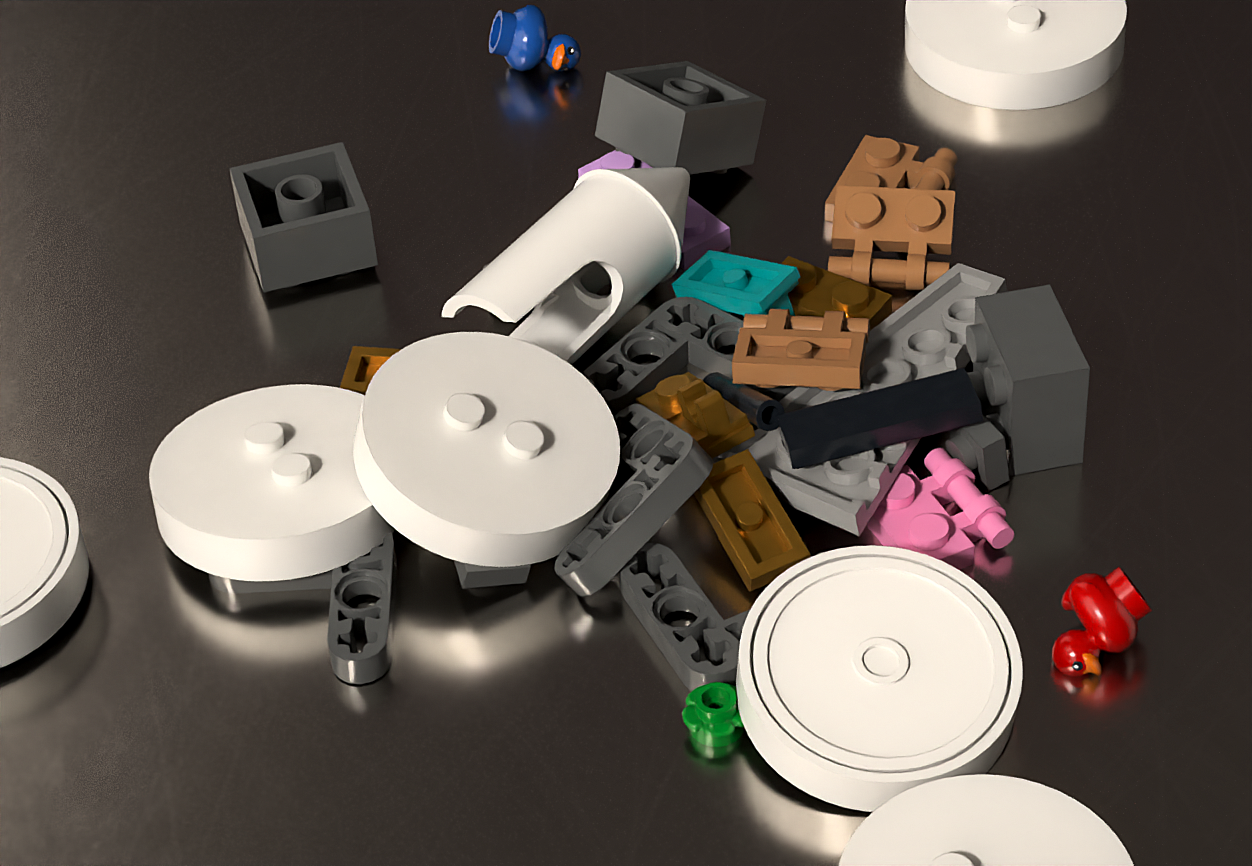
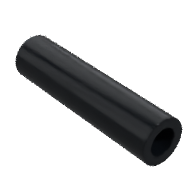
[703,372,785,431]

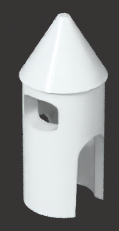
[441,167,690,365]

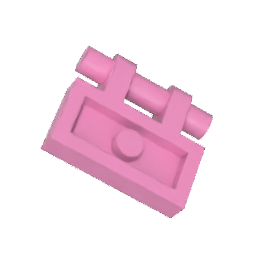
[867,448,1014,570]

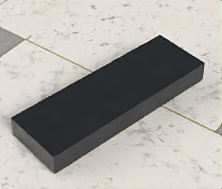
[776,368,983,469]

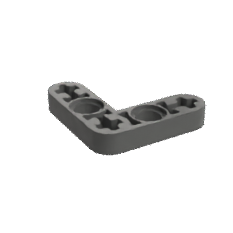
[582,297,798,416]
[554,404,713,596]
[208,532,397,684]
[619,543,751,691]

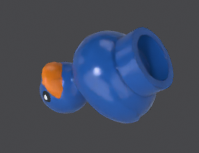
[489,5,581,72]

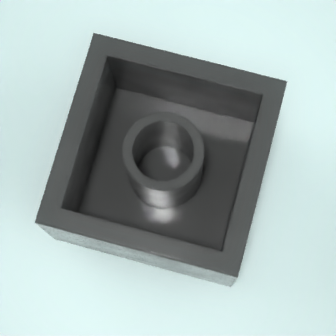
[595,61,767,175]
[229,142,378,293]
[966,284,1090,476]

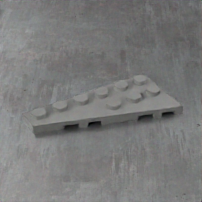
[713,263,1007,536]

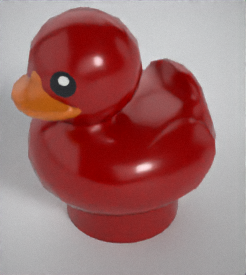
[1052,566,1153,676]

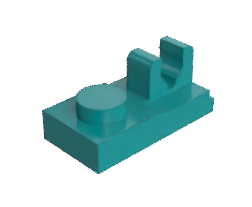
[672,250,800,317]

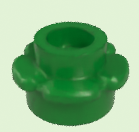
[682,682,745,747]

